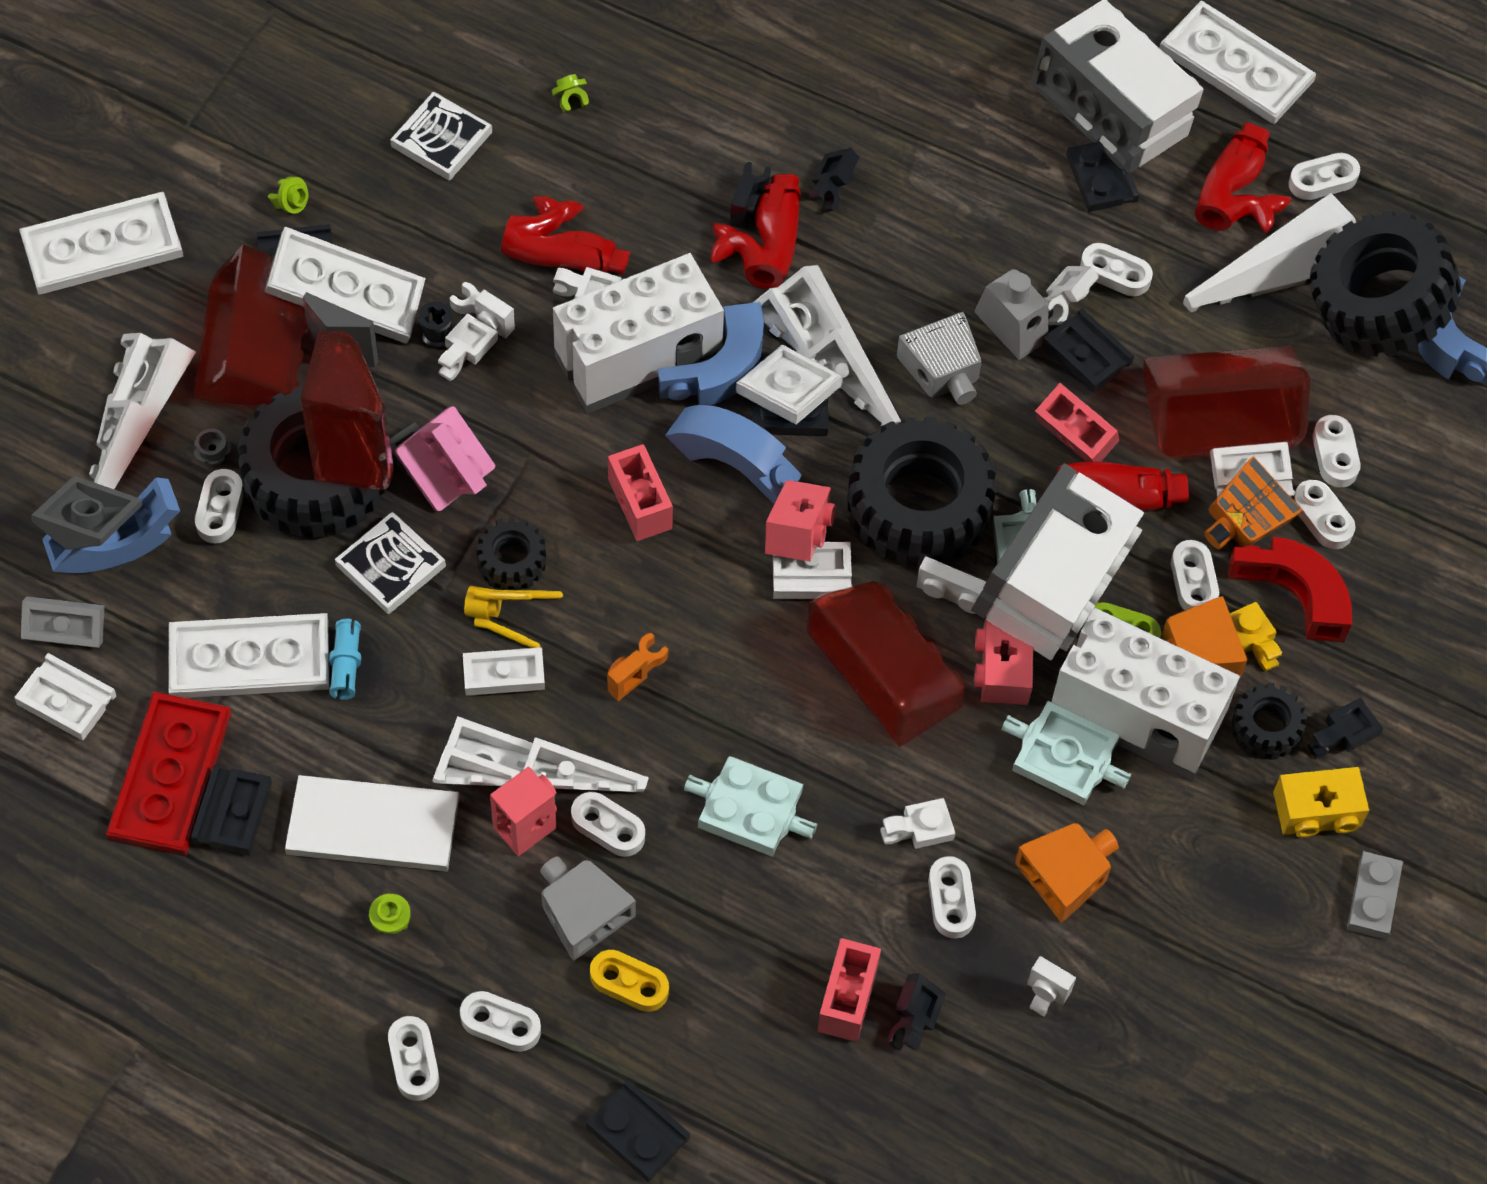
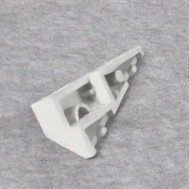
[1183,193,1356,312]
[753,265,901,426]
[89,333,196,489]
[432,716,649,792]

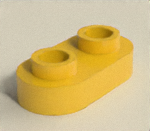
[590,950,669,1012]

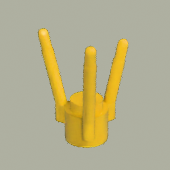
[464,586,563,648]

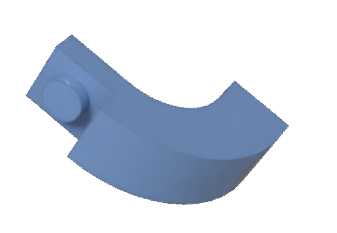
[1417,277,1487,386]
[658,302,764,406]
[665,405,802,504]
[42,478,180,573]

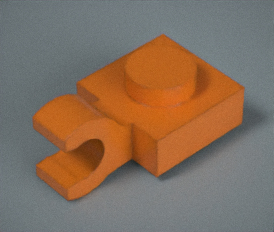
[607,633,668,701]

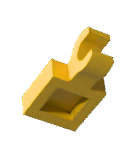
[1230,602,1282,671]

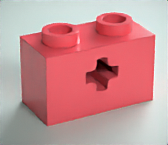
[1035,383,1119,462]
[608,444,673,541]
[765,480,836,562]
[974,617,1033,705]
[490,766,557,857]
[817,938,881,1042]

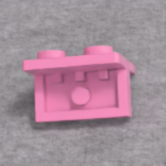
[394,407,495,511]

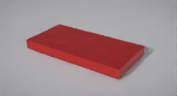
[106,691,232,856]

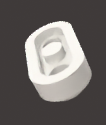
[1288,153,1360,200]
[1080,243,1153,296]
[1312,415,1360,487]
[195,469,244,543]
[1293,480,1355,549]
[1171,540,1219,611]
[571,792,645,857]
[928,856,976,938]
[460,991,541,1052]
[388,1016,439,1101]

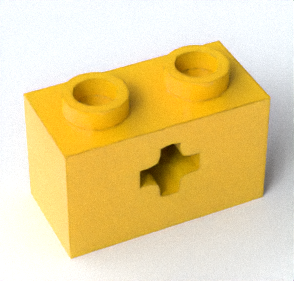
[1273,767,1369,837]

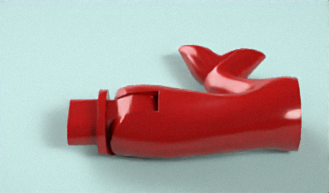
[1195,123,1292,234]
[711,174,801,289]
[501,196,631,275]
[1057,461,1189,511]

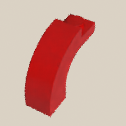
[1228,536,1352,643]

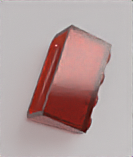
[194,244,307,406]
[300,330,394,490]
[1143,346,1310,457]
[806,581,966,748]

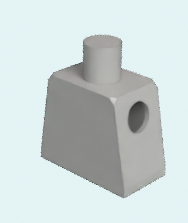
[975,269,1048,360]
[540,856,636,961]

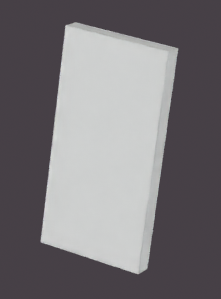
[1159,0,1316,125]
[19,192,183,295]
[264,227,426,344]
[169,613,330,698]
[285,775,459,872]

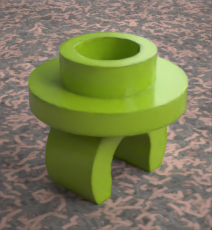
[551,74,589,113]
[267,177,308,214]
[369,893,411,934]

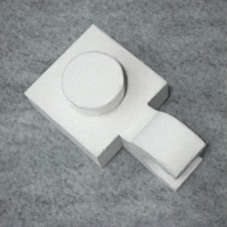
[1044,266,1099,325]
[553,267,622,299]
[450,282,515,339]
[438,313,498,381]
[880,798,956,849]
[1027,956,1076,1017]

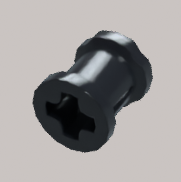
[418,301,453,350]

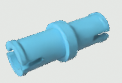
[329,619,361,700]

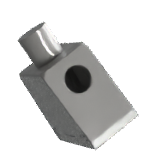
[897,312,981,405]

